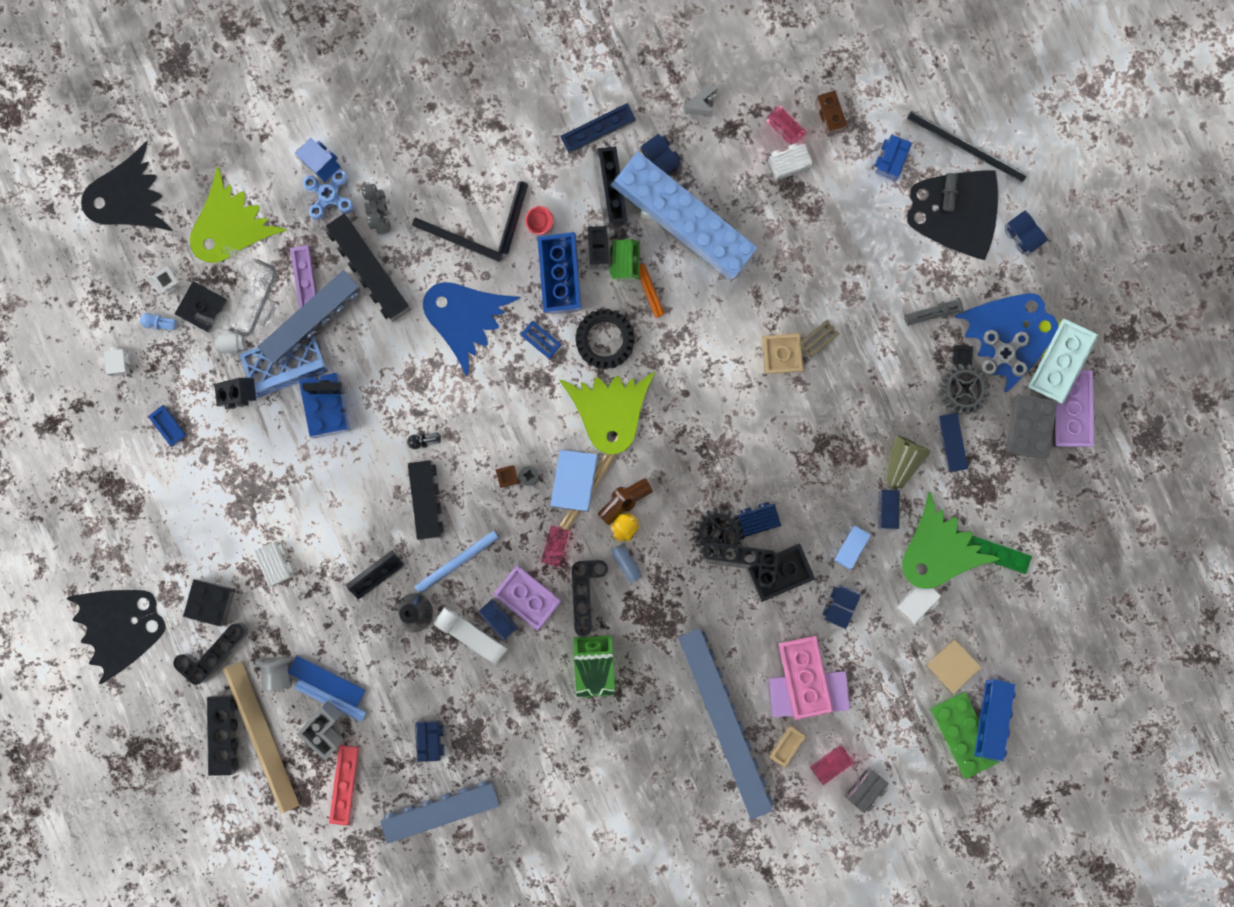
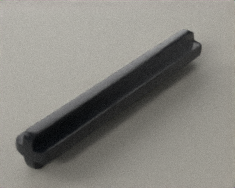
[498,181,528,254]

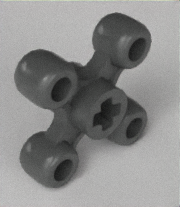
[361,184,391,234]

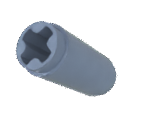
[611,544,642,583]

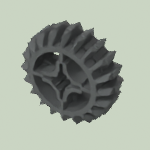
[938,364,990,415]

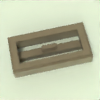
[798,319,840,358]

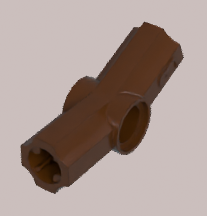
[598,478,653,525]

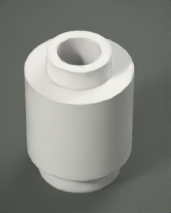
[215,333,245,353]

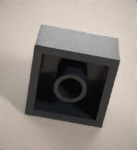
[183,579,236,627]

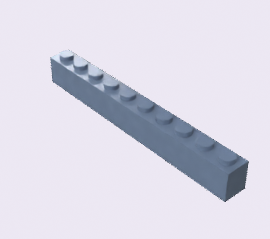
[678,628,774,820]

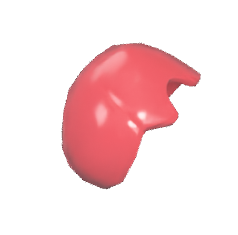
[525,206,554,235]

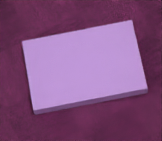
[493,565,562,631]

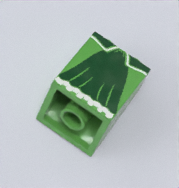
[573,635,615,698]

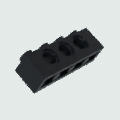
[207,695,239,776]

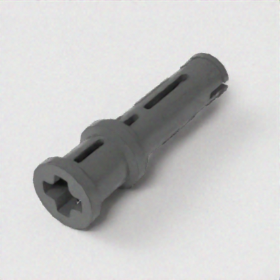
[904,297,964,326]

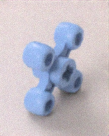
[303,169,354,220]

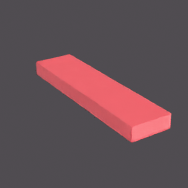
[329,745,359,826]

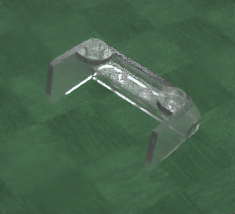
[194,245,277,337]

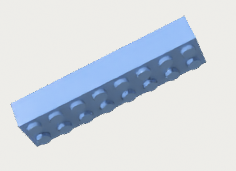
[611,151,758,280]

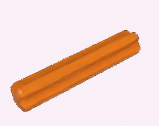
[639,263,665,318]

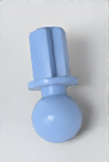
[140,313,176,330]

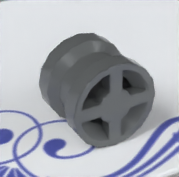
[519,466,539,486]

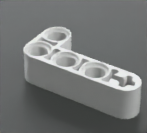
[433,607,508,665]

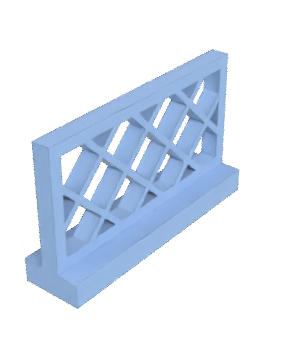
[239,335,328,399]

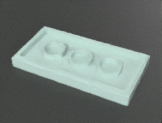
[1028,318,1099,404]

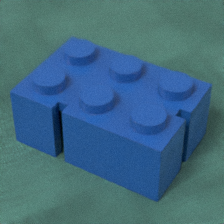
[299,373,351,439]

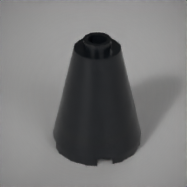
[394,594,433,632]

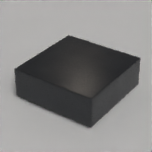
[952,345,973,365]

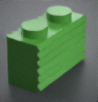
[609,239,640,281]

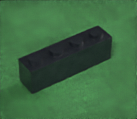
[593,146,628,228]
[408,460,444,540]

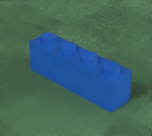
[974,679,1016,761]

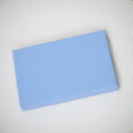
[550,450,598,512]

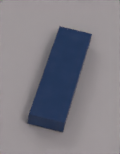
[560,103,636,154]

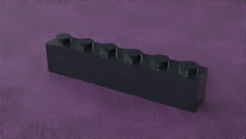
[326,213,411,322]

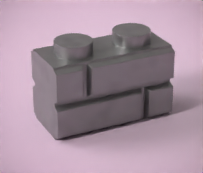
[844,766,889,813]

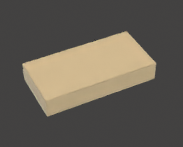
[769,725,806,768]

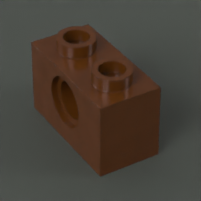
[815,90,848,137]

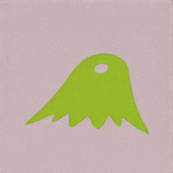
[190,166,287,263]
[559,371,655,454]

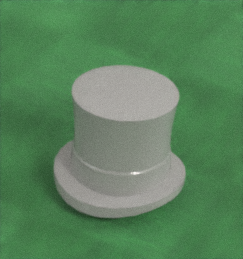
[255,657,292,691]

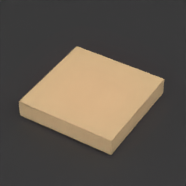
[762,333,803,375]
[926,639,981,694]

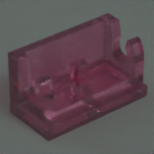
[766,105,807,145]
[810,745,855,785]

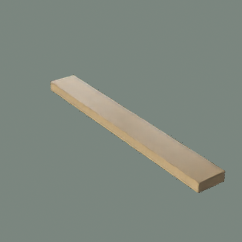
[223,661,299,814]

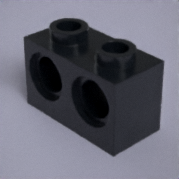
[588,226,609,269]
[214,378,256,410]

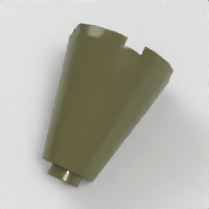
[885,435,931,490]

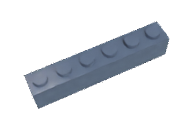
[257,270,360,366]
[380,780,500,844]

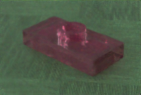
[541,525,570,567]

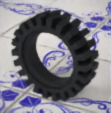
[575,309,635,370]

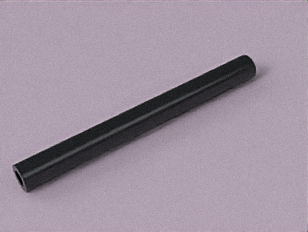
[412,217,503,262]

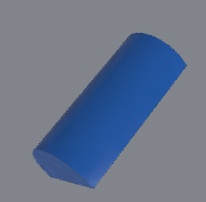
[537,232,582,314]

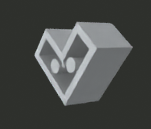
[297,700,344,761]

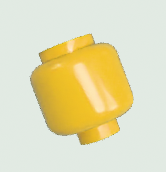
[611,513,639,542]

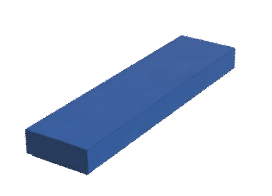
[288,655,366,708]

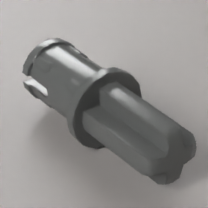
[943,173,958,212]

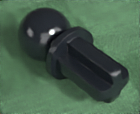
[407,432,441,450]

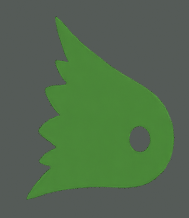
[902,491,1000,589]

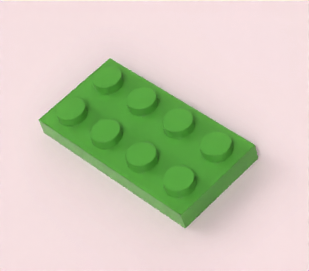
[929,692,1000,779]

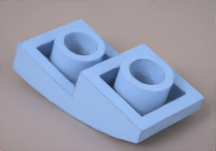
[834,525,871,570]

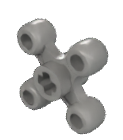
[981,330,1029,377]

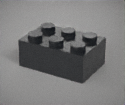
[746,544,815,602]

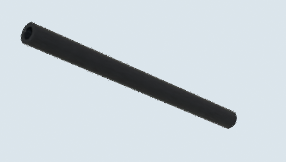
[907,110,1027,183]

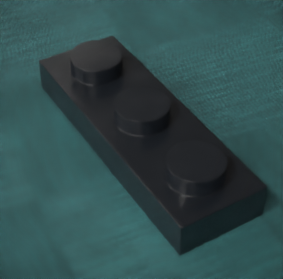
[346,550,404,600]

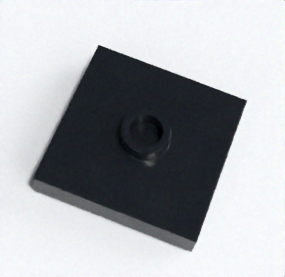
[174,281,227,333]
[302,380,348,395]

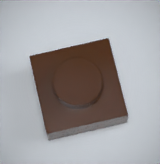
[495,465,519,488]

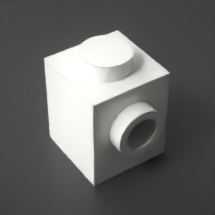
[148,266,178,295]
[103,347,132,376]

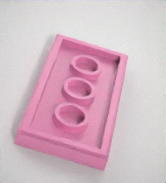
[778,635,833,720]

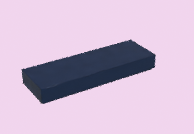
[938,413,968,473]

